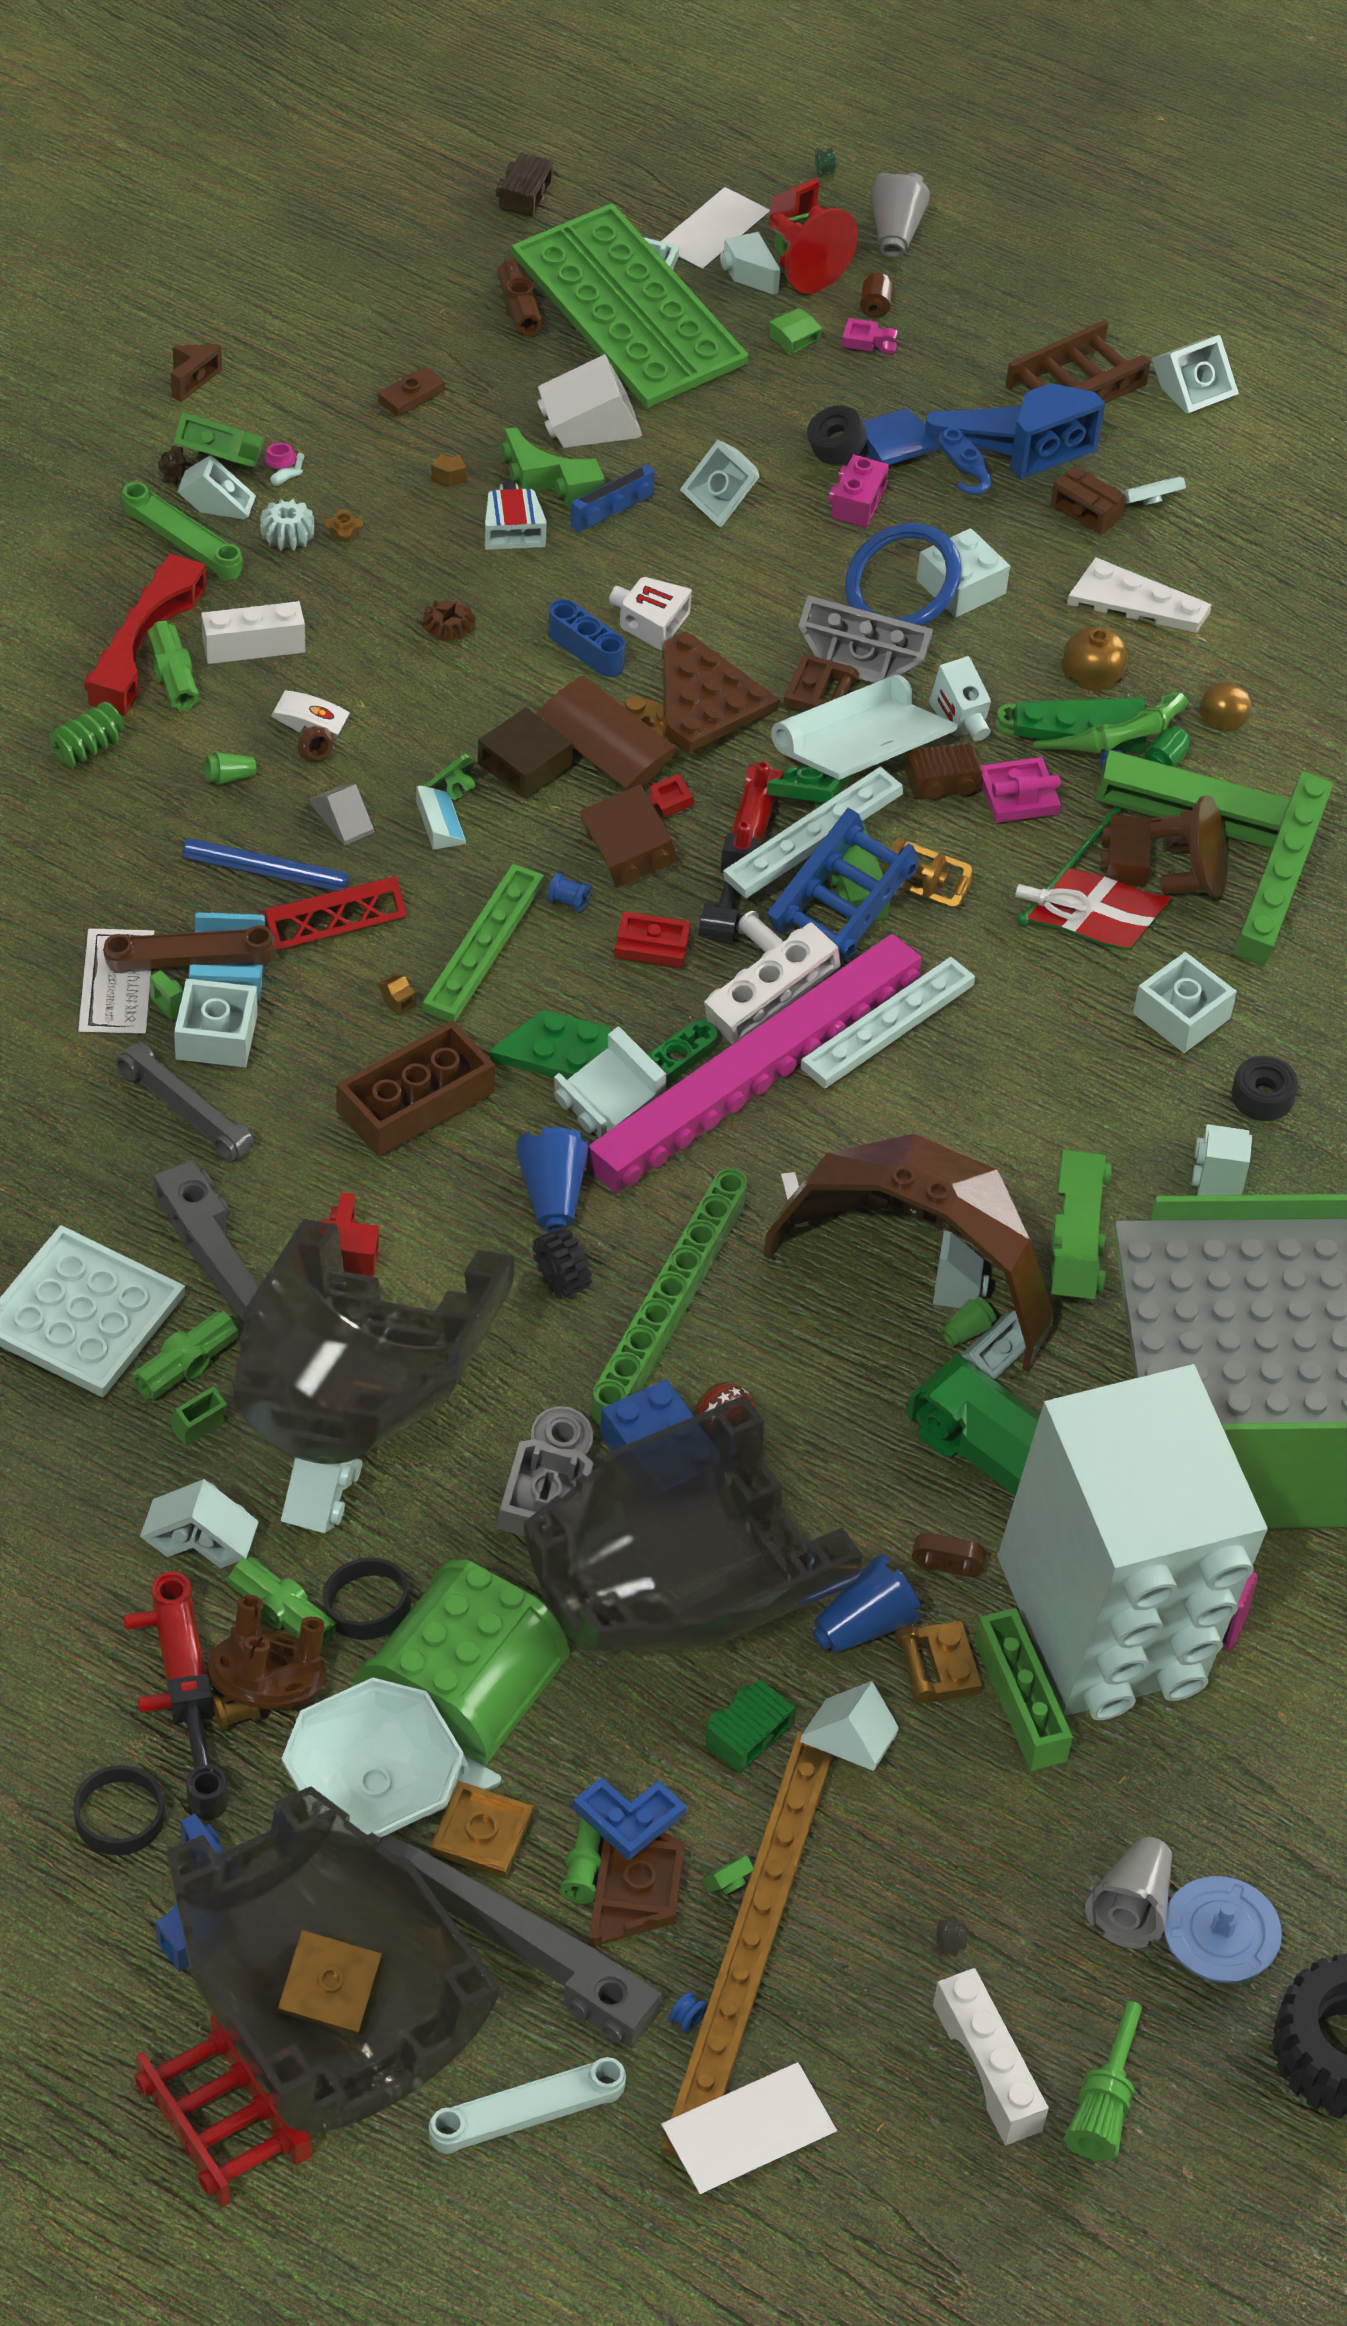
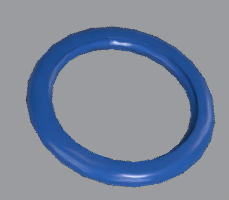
[845,523,962,626]

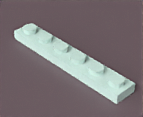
[723,766,903,898]
[801,957,975,1089]

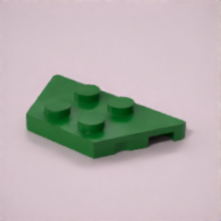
[490,1010,611,1080]

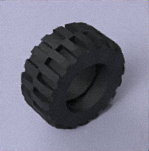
[1272,1953,1347,2119]

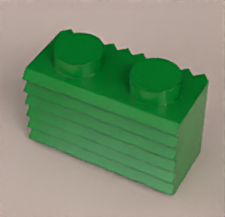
[705,1679,796,1773]

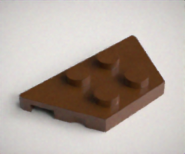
[588,1834,685,1946]

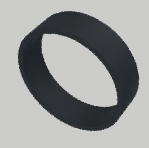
[323,1558,411,1640]
[74,1765,164,1855]

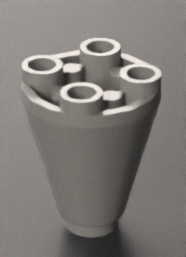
[871,173,930,258]

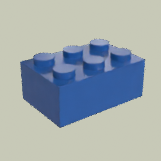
[600,1379,725,1517]

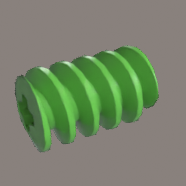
[49,701,124,768]

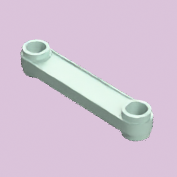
[428,2057,626,2154]

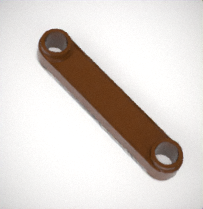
[103,925,276,973]

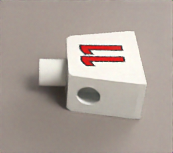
[609,577,692,651]

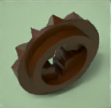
[423,598,475,640]

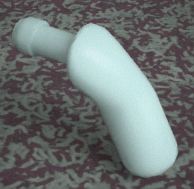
[270,453,305,486]

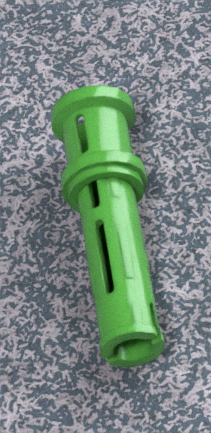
[559,1818,602,1904]

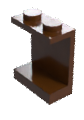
[579,784,678,888]

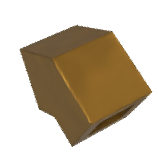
[431,454,467,487]
[378,974,416,1016]

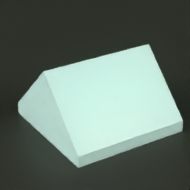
[800,1681,899,1771]

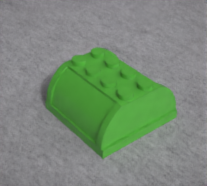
[351,1559,570,1766]

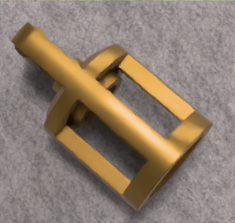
[882,838,974,909]

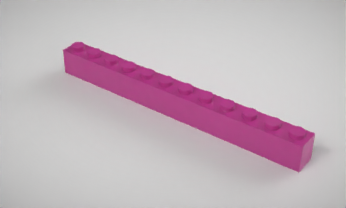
[586,933,922,1194]

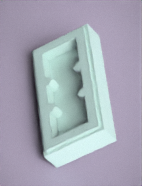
[1121,477,1186,505]

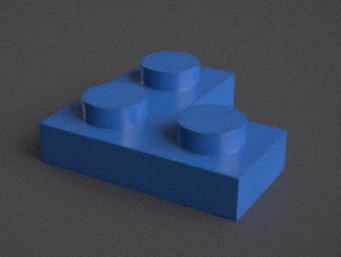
[572,1777,687,1861]

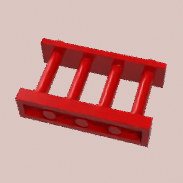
[134,2007,311,2208]

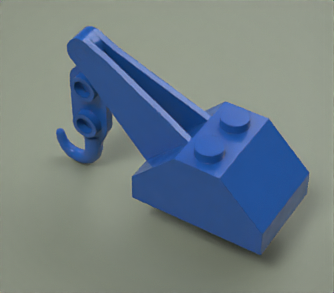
[925,383,1105,495]

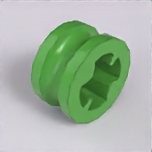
[995,704,1016,736]

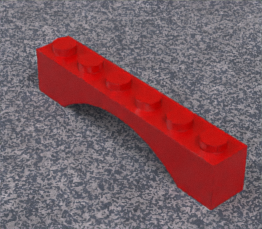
[84,553,206,716]

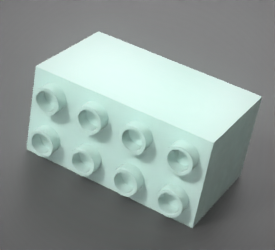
[997,1364,1268,1720]

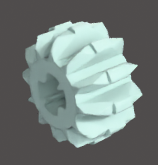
[260,498,314,551]

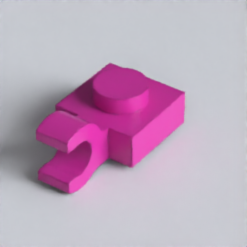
[842,318,898,354]

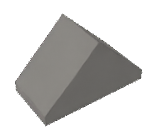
[310,784,374,846]

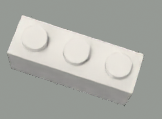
[201,601,305,664]

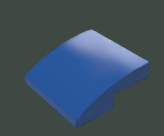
[862,408,938,465]

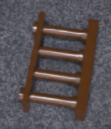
[1005,320,1151,404]

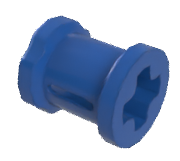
[547,873,591,913]

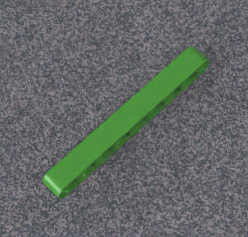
[591,1168,747,1426]

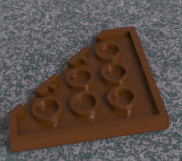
[662,631,780,753]

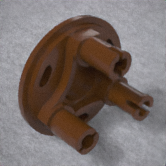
[1150,795,1228,898]
[207,1595,326,1709]

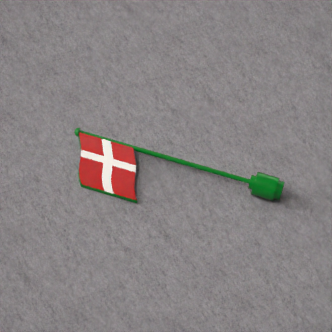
[1016,726,1190,951]

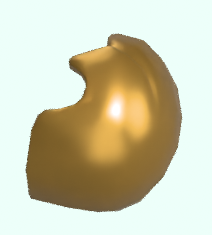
[1199,682,1252,731]

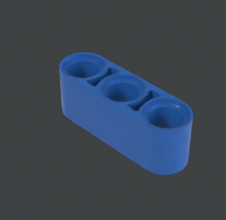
[548,599,625,677]

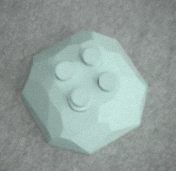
[281,1677,464,1842]

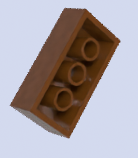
[336,1021,495,1157]

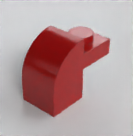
[320,1192,379,1277]

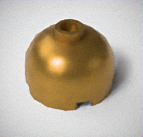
[1062,626,1128,691]

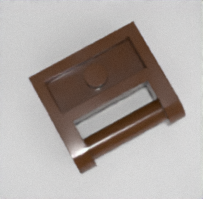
[783,653,859,712]

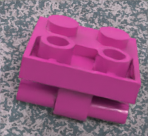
[980,757,1061,823]

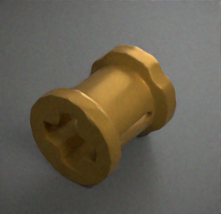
[212,1695,260,1731]

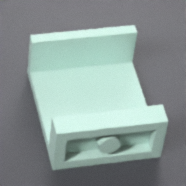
[554,1026,666,1138]

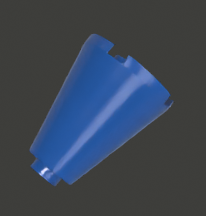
[516,1127,588,1232]
[812,1553,924,1653]

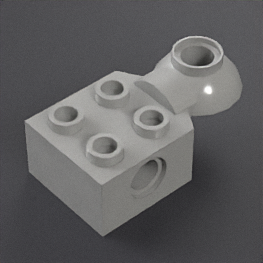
[496,1406,593,1549]

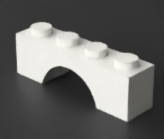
[933,1968,1049,2146]

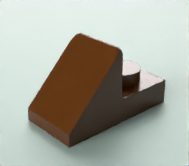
[171,344,222,402]

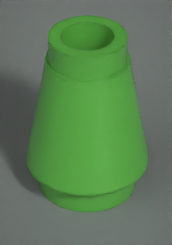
[204,752,256,785]
[940,1297,996,1347]

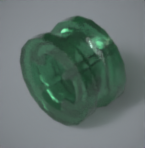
[815,148,836,176]

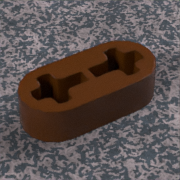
[912,1533,987,1577]

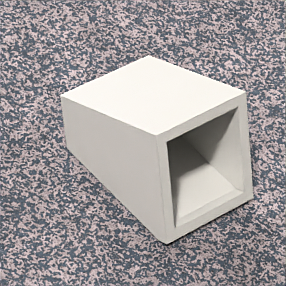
[537,354,643,448]

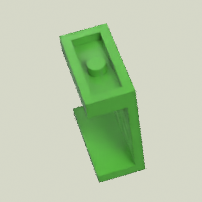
[173,412,264,468]

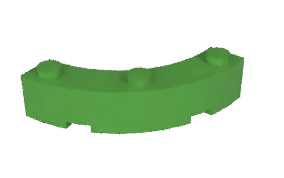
[1049,1150,1111,1299]

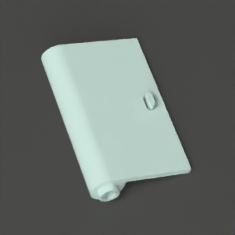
[771,674,957,780]

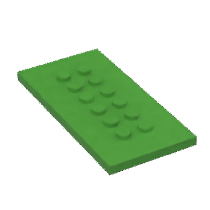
[511,203,749,409]

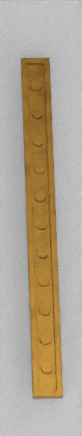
[661,1731,833,2161]

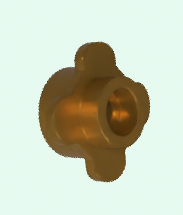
[324,510,363,541]

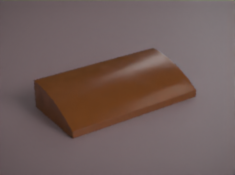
[536,676,678,791]

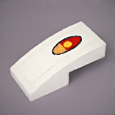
[271,690,350,741]

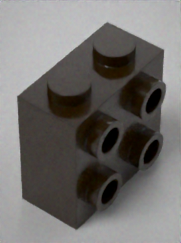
[477,707,573,799]

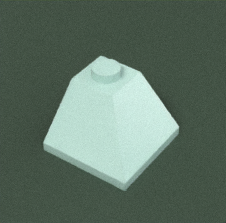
[680,439,760,527]

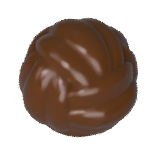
[297,726,334,762]

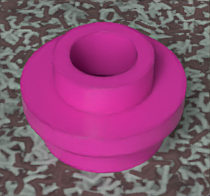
[265,443,297,471]

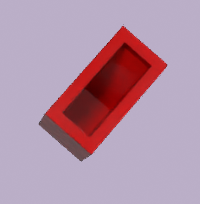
[769,178,819,224]

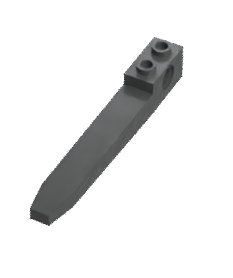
[153,1160,314,1397]
[376,1835,662,2049]

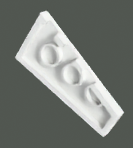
[1067,558,1212,633]

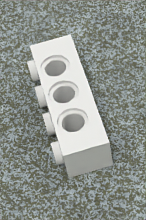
[704,922,840,1045]

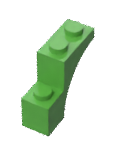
[500,427,605,509]

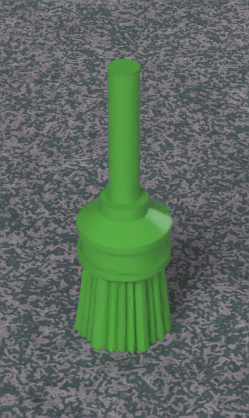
[1063,2001,1142,2162]

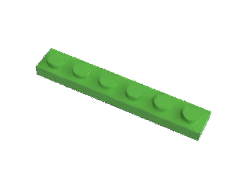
[422,864,544,1022]

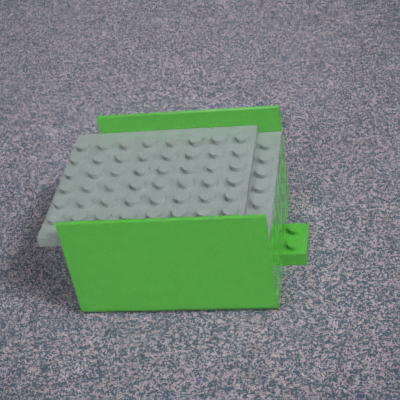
[1114,1194,1347,1529]

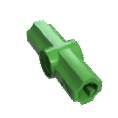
[147,621,199,711]
[132,1311,239,1400]
[228,1557,337,1650]

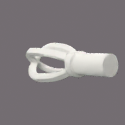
[1015,884,1088,920]

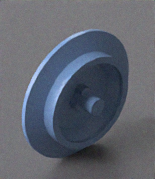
[1164,1876,1282,1983]

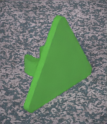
[424,753,477,800]

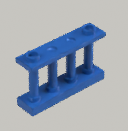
[767,807,919,965]

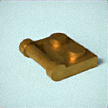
[894,1621,982,1704]

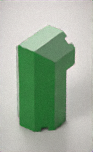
[906,1353,1040,1496]

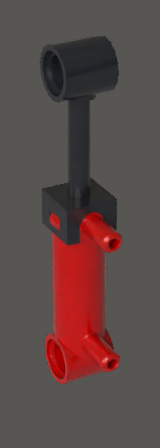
[698,761,784,944]
[123,1572,228,1820]

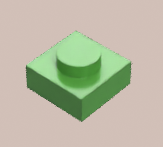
[149,970,183,1021]
[701,1855,755,1895]

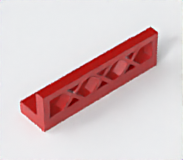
[258,876,407,950]

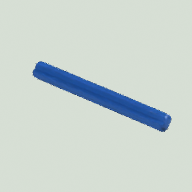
[183,838,349,891]

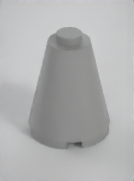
[1085,1837,1172,1949]

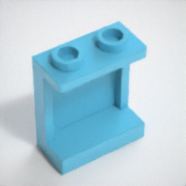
[189,912,265,1001]

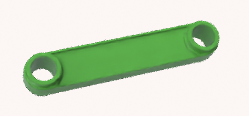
[121,482,243,580]

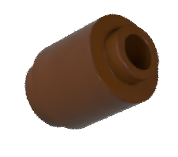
[860,272,893,317]

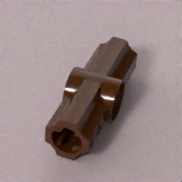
[497,259,542,337]

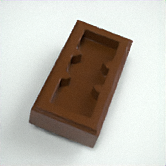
[378,366,445,417]

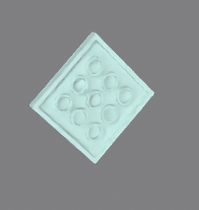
[0,1225,186,1398]

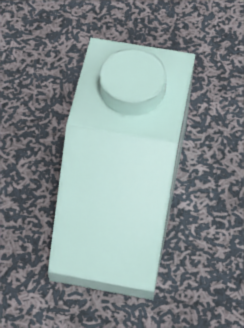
[720,232,780,294]
[177,455,256,519]
[933,1231,989,1308]

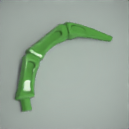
[1033,691,1188,753]

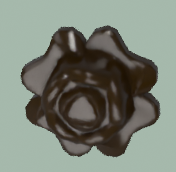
[158,446,192,484]

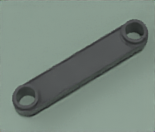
[116,1042,254,1162]

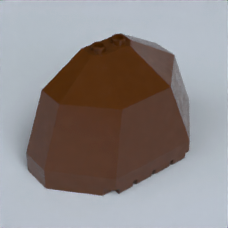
[764,1134,1054,1372]

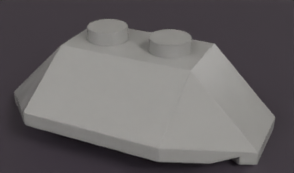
[798,595,933,684]

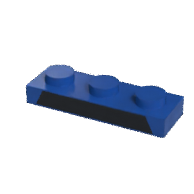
[570,464,655,533]

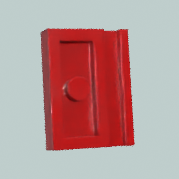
[614,911,691,968]

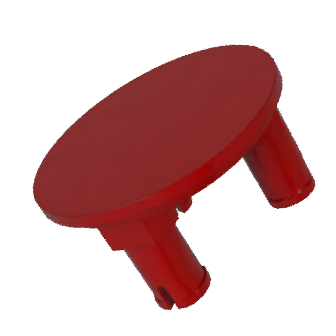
[769,205,858,294]

